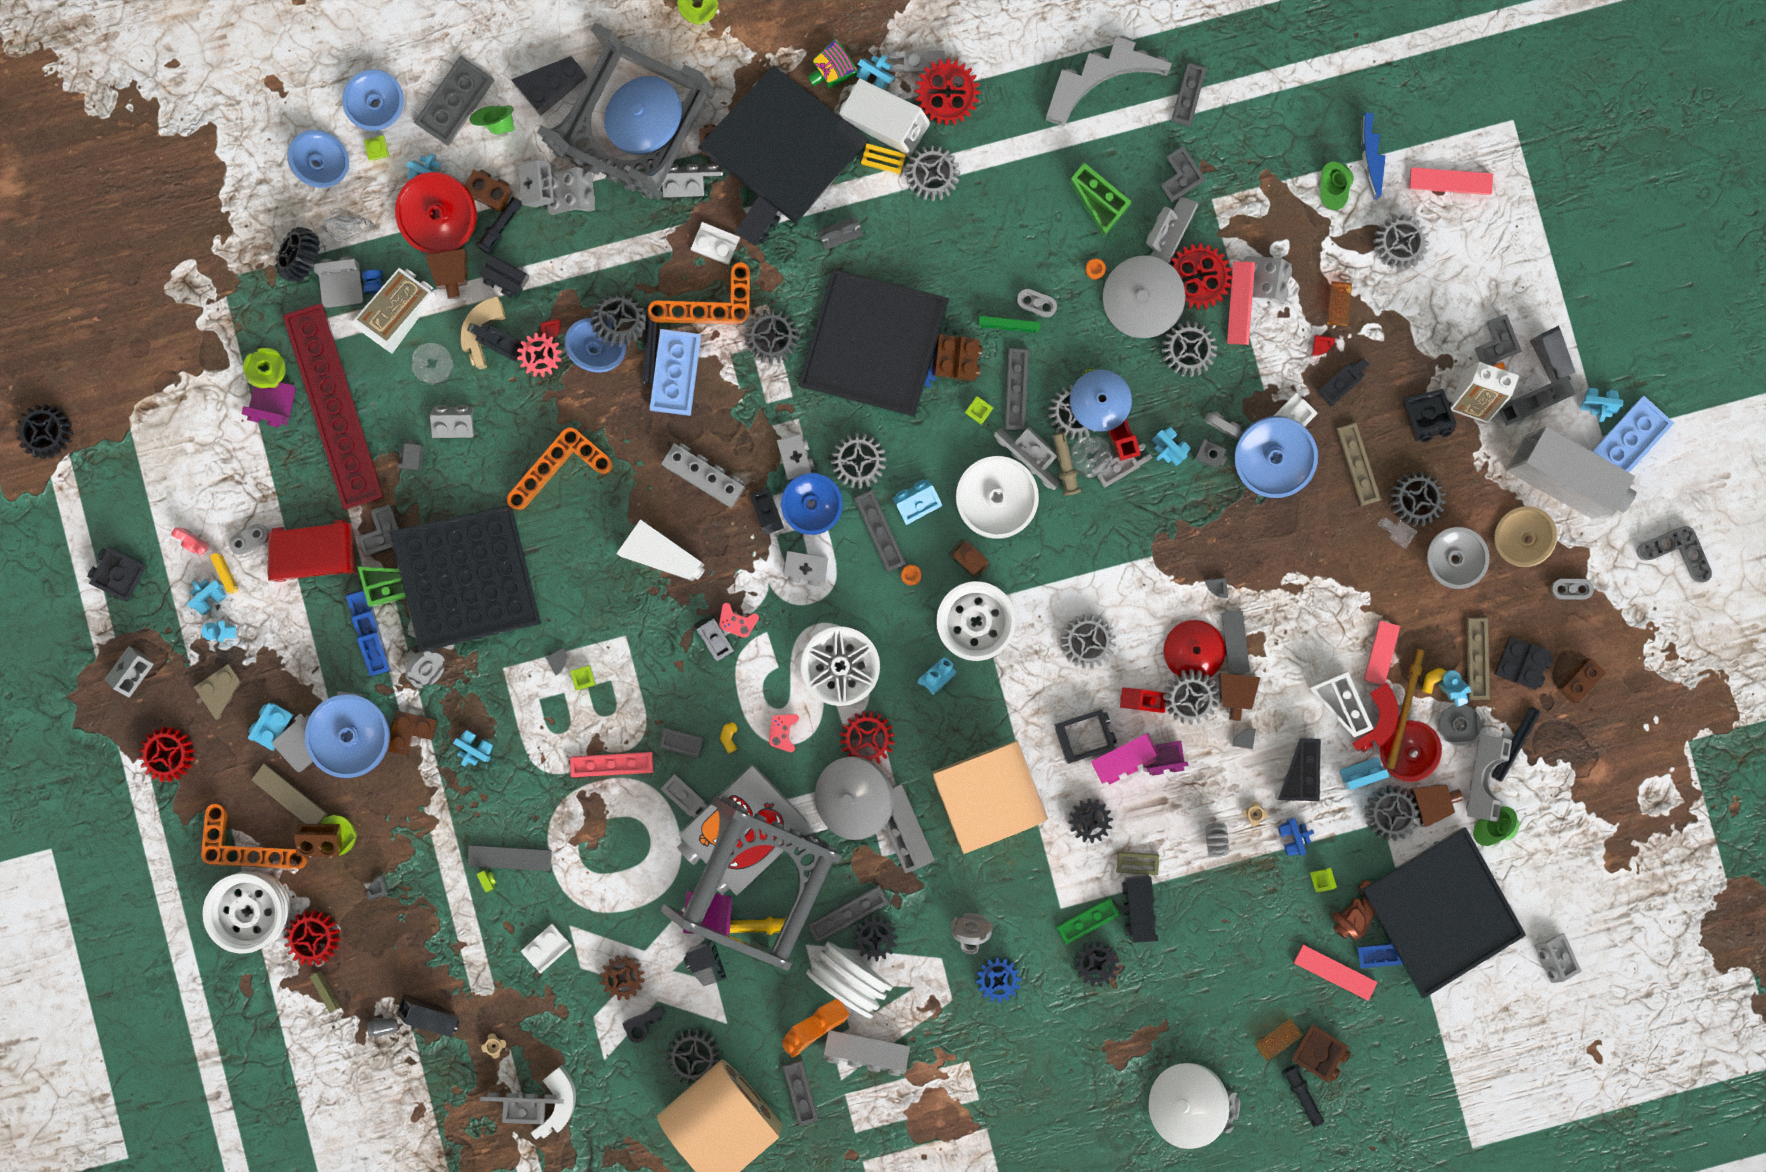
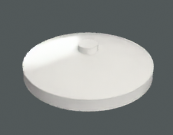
[956,456,1039,539]
[1149,1063,1229,1149]

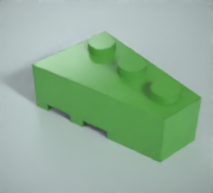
[1070,163,1131,238]
[358,567,405,607]

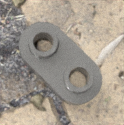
[1017,289,1057,318]
[1204,411,1243,440]
[229,524,269,555]
[1550,579,1594,600]

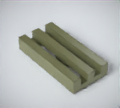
[1116,852,1159,875]
[310,971,341,1013]

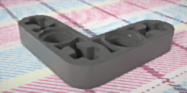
[1636,526,1712,583]

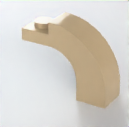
[461,296,507,370]

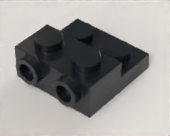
[1403,389,1457,443]
[87,546,147,602]
[1494,636,1553,690]

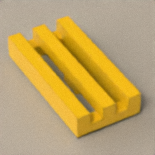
[861,143,906,175]
[210,553,239,594]

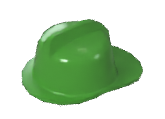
[469,105,515,135]
[1320,161,1354,210]
[1473,806,1521,846]

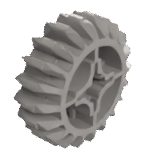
[905,145,960,201]
[1373,214,1430,270]
[1161,321,1217,377]
[1048,385,1100,440]
[831,433,886,489]
[1060,614,1116,669]
[1163,669,1220,725]

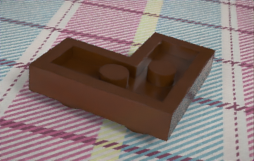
[387,711,438,756]

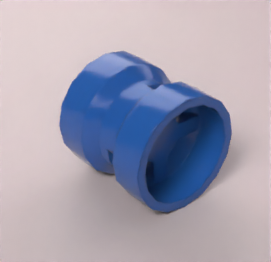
[362,270,384,294]

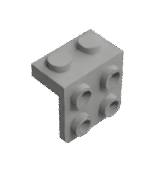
[547,167,595,215]
[1243,256,1292,304]
[314,257,364,308]
[273,713,313,772]

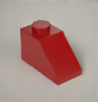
[1120,687,1167,713]

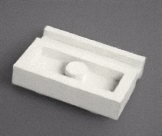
[691,222,740,266]
[1274,393,1318,426]
[521,923,572,974]

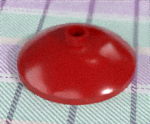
[1163,620,1225,678]
[1380,720,1442,782]

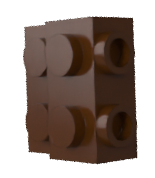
[932,334,982,381]
[1291,1024,1351,1083]

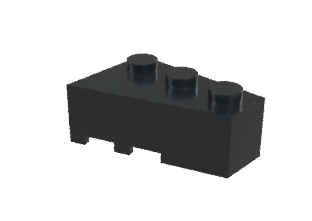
[1278,738,1321,801]
[1121,875,1158,943]
[684,940,727,986]

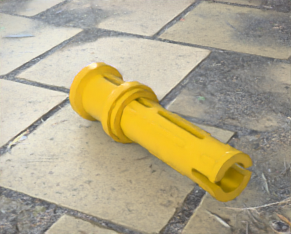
[729,916,787,935]

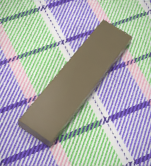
[1336,422,1381,507]
[1466,617,1490,700]
[252,764,328,824]

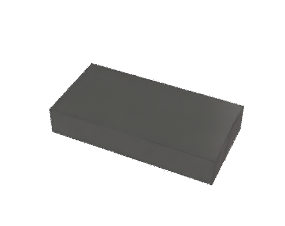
[659,727,704,758]

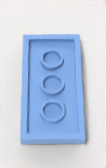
[650,329,702,416]
[1592,396,1674,472]

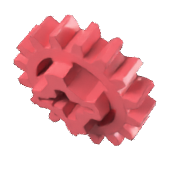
[517,333,562,377]

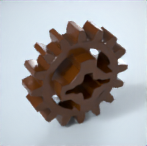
[600,955,645,1000]

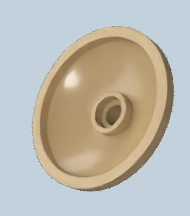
[1494,506,1558,567]

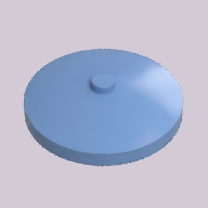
[604,76,682,155]
[1234,416,1318,498]
[305,694,390,778]

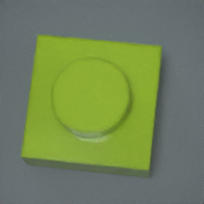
[364,135,390,161]
[965,396,993,425]
[570,665,596,691]
[1310,868,1337,892]
[477,869,497,892]

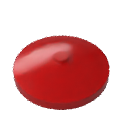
[395,172,477,254]

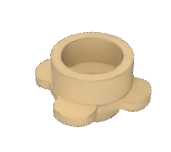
[1243,802,1268,826]
[481,1033,506,1058]

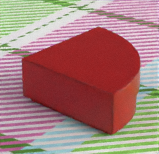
[540,319,561,340]
[1311,335,1335,356]

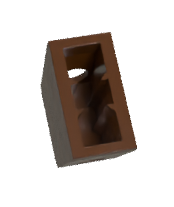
[426,249,468,299]
[948,539,990,580]
[1218,673,1260,721]
[1410,784,1463,827]

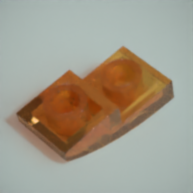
[1327,281,1352,326]
[1255,1018,1303,1061]

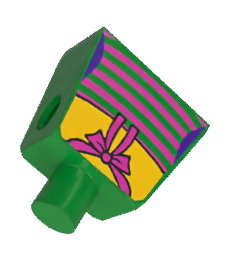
[807,38,858,88]

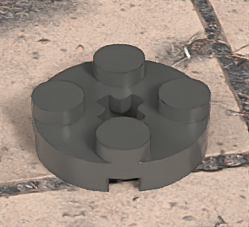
[1438,705,1481,746]

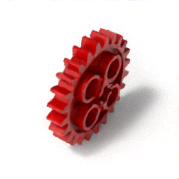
[914,58,981,126]
[1171,243,1233,310]

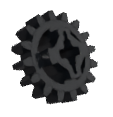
[1068,798,1113,844]
[853,916,898,962]
[1074,941,1120,987]

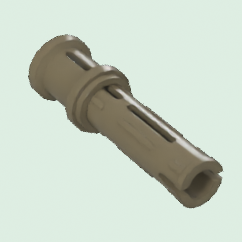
[1052,432,1081,496]

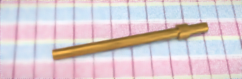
[1386,649,1425,770]

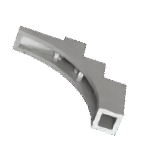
[1045,36,1172,127]

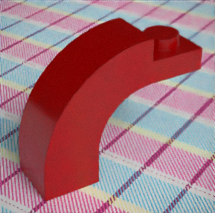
[1100,397,1141,461]
[1352,683,1399,752]

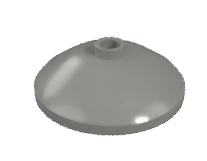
[1427,527,1489,589]

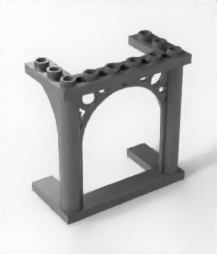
[537,22,715,200]
[661,796,842,971]

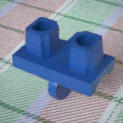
[1277,817,1314,856]

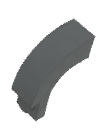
[1499,376,1576,426]

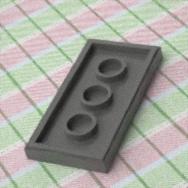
[414,56,495,147]

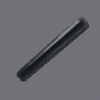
[642,303,659,384]
[1492,707,1540,782]

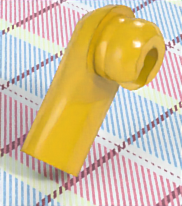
[1422,668,1447,694]
[720,722,737,754]

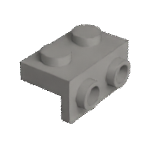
[430,405,474,438]

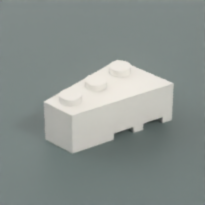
[1309,671,1373,737]

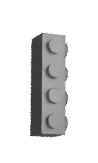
[661,443,745,509]
[885,784,934,873]
[823,1030,910,1076]

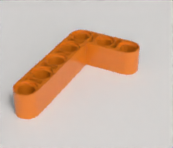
[647,263,750,325]
[507,428,613,510]
[201,804,308,869]

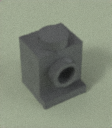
[1194,439,1228,469]
[398,440,424,471]

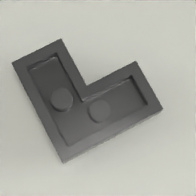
[1160,146,1206,203]
[1475,314,1522,365]
[358,504,400,557]

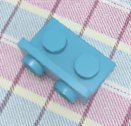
[892,479,943,525]
[248,703,294,751]
[1339,757,1389,790]

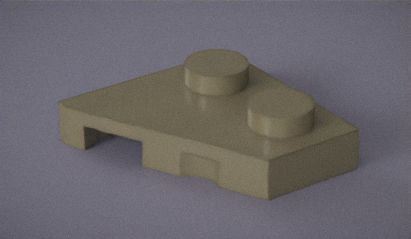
[194,664,241,720]

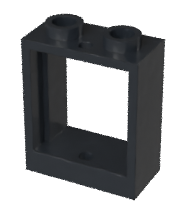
[1054,709,1117,764]

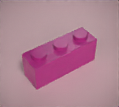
[1091,733,1160,785]

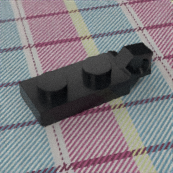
[467,323,523,362]
[1317,358,1369,407]

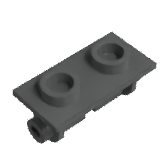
[818,217,863,250]

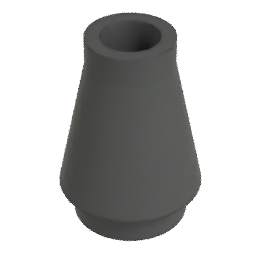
[367,1018,398,1038]

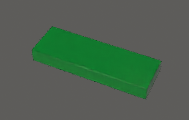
[978,316,1041,333]
[1056,897,1120,945]

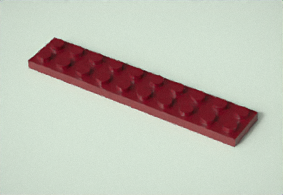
[282,303,384,510]

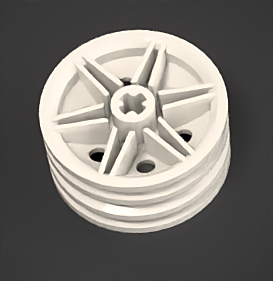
[937,582,1016,661]
[801,627,880,706]
[203,870,291,953]
[806,941,893,1019]

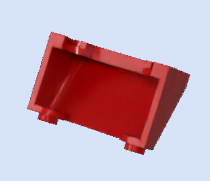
[267,520,357,583]

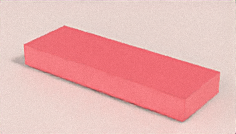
[1364,621,1400,685]

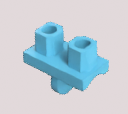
[856,54,895,90]
[406,153,441,180]
[1580,388,1623,422]
[1151,427,1190,466]
[187,579,227,615]
[201,621,236,642]
[917,657,957,695]
[1438,670,1471,706]
[453,730,493,767]

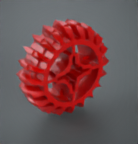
[840,711,895,764]
[138,727,195,782]
[283,910,341,966]

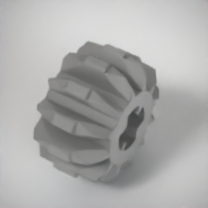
[1205,822,1229,857]

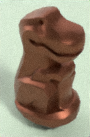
[1330,879,1374,941]

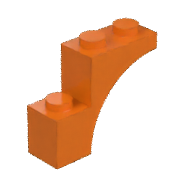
[781,998,850,1058]

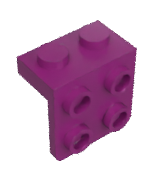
[241,382,296,428]
[1143,741,1189,776]
[683,891,732,935]

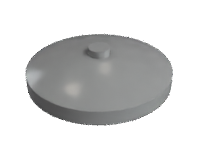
[1103,256,1186,338]
[815,756,894,840]

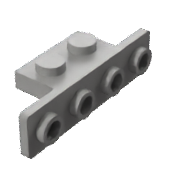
[642,163,724,197]
[1146,197,1198,264]
[994,427,1061,490]
[480,1093,564,1124]

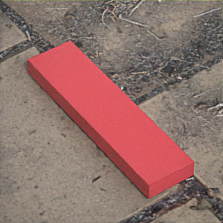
[1409,167,1493,195]
[1227,261,1255,345]
[570,752,654,777]
[1293,944,1378,1001]

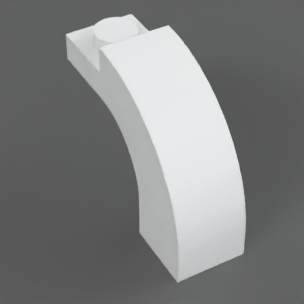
[531,1065,576,1139]

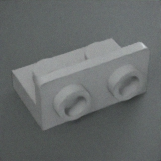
[1535,933,1581,983]

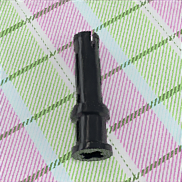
[475,196,522,255]
[1282,1064,1325,1127]

